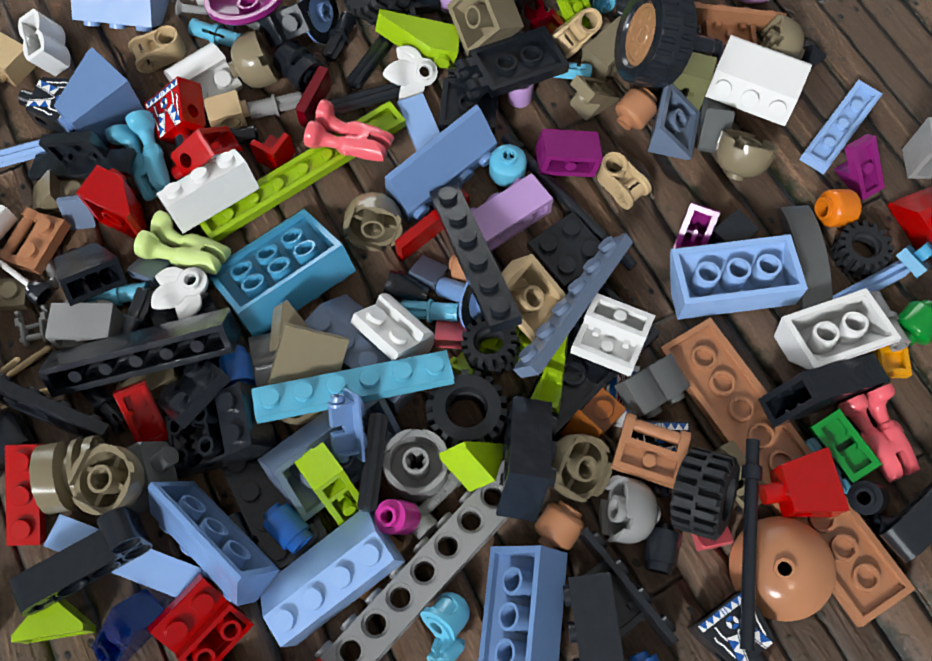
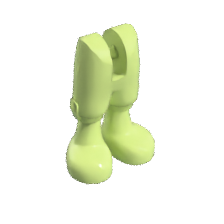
[134,210,231,275]

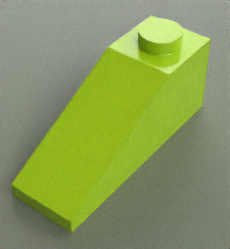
[375,9,459,69]
[294,442,360,526]

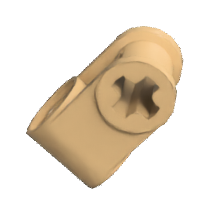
[551,8,602,59]
[128,25,187,73]
[597,152,652,210]

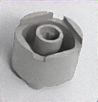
[383,429,450,502]

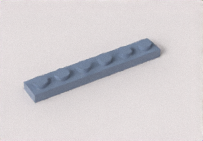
[513,233,633,378]

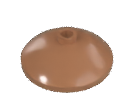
[729,516,836,622]

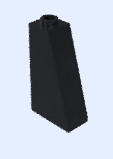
[758,353,890,428]

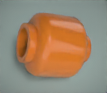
[814,189,862,227]

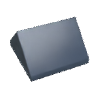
[648,83,700,160]

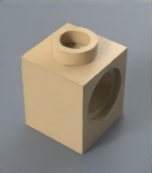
[203,90,250,128]

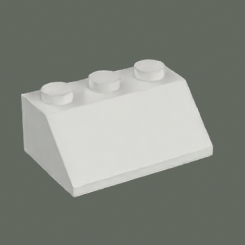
[705,35,812,126]
[156,148,260,234]
[774,288,902,370]

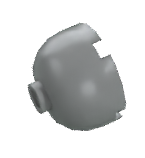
[599,475,661,544]

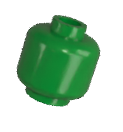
[898,299,932,346]

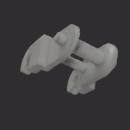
[14,304,49,347]

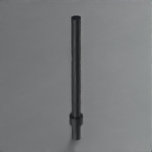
[740,439,763,651]

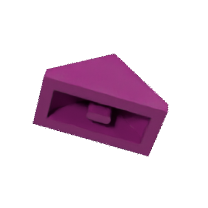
[669,202,720,258]

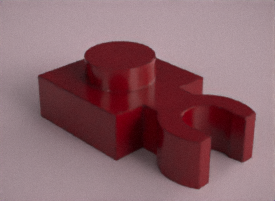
[524,0,565,34]

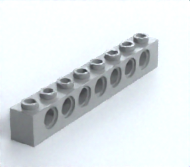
[315,460,509,661]

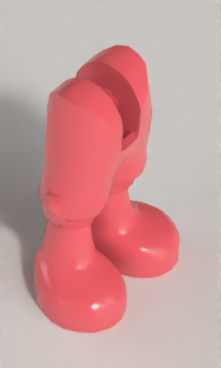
[304,99,394,162]
[837,383,920,483]

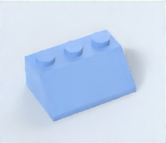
[71,0,169,32]

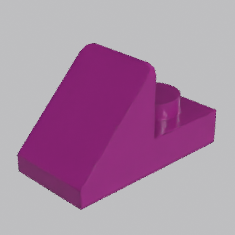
[834,134,885,201]

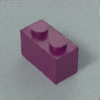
[535,129,603,177]

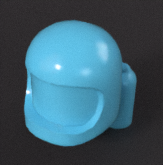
[420,592,470,661]

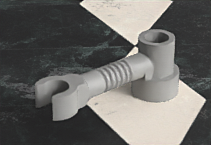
[412,472,462,541]

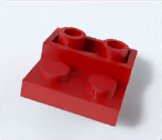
[147,574,254,661]

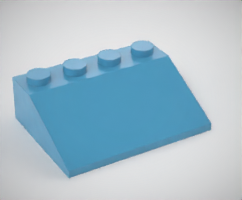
[206,209,356,337]

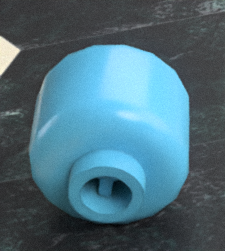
[489,144,527,188]

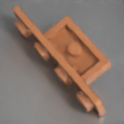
[694,2,787,51]

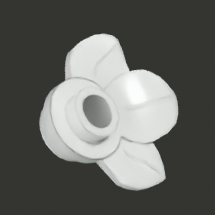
[383,46,438,100]
[151,267,208,320]

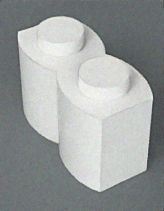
[18,8,70,76]

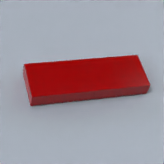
[395,189,469,261]

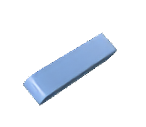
[43,514,206,598]

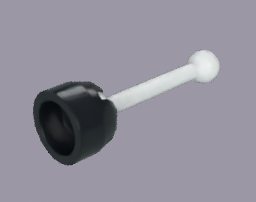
[0,259,54,306]

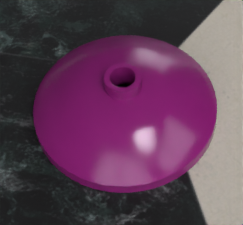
[204,0,283,26]

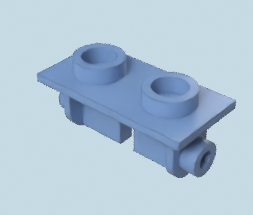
[327,388,368,463]

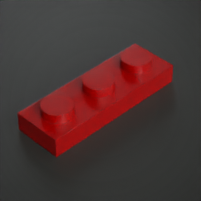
[5,443,46,546]

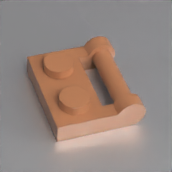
[0,207,72,275]
[610,412,692,489]

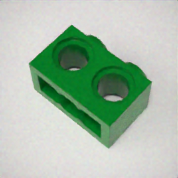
[807,409,882,483]

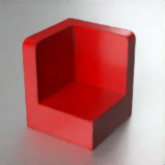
[250,132,295,170]

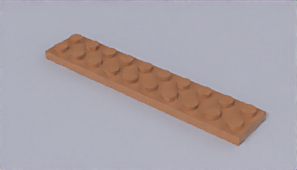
[658,317,916,627]

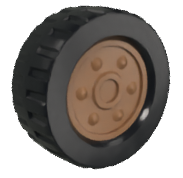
[614,0,724,88]

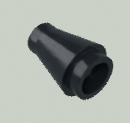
[383,270,430,301]

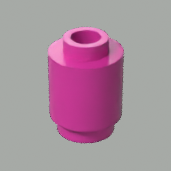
[375,499,421,535]

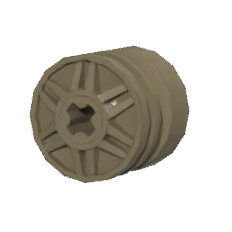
[29,435,105,515]

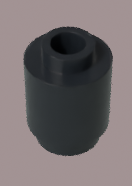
[847,481,890,515]
[643,522,682,575]

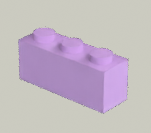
[470,173,553,251]

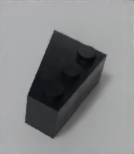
[496,396,557,522]

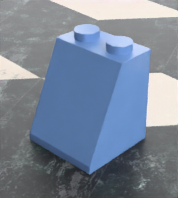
[54,47,144,146]

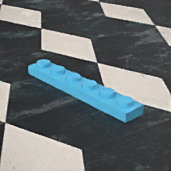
[251,350,454,424]

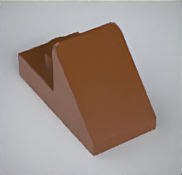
[560,387,627,439]

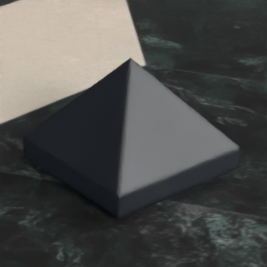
[801,39,827,69]

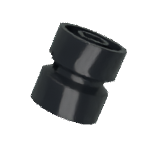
[272,40,325,93]

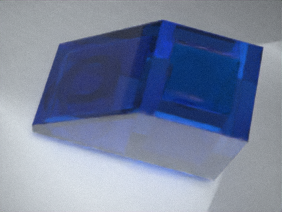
[91,588,165,661]

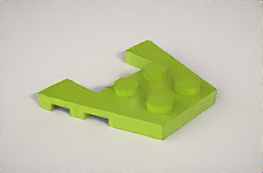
[450,326,569,414]

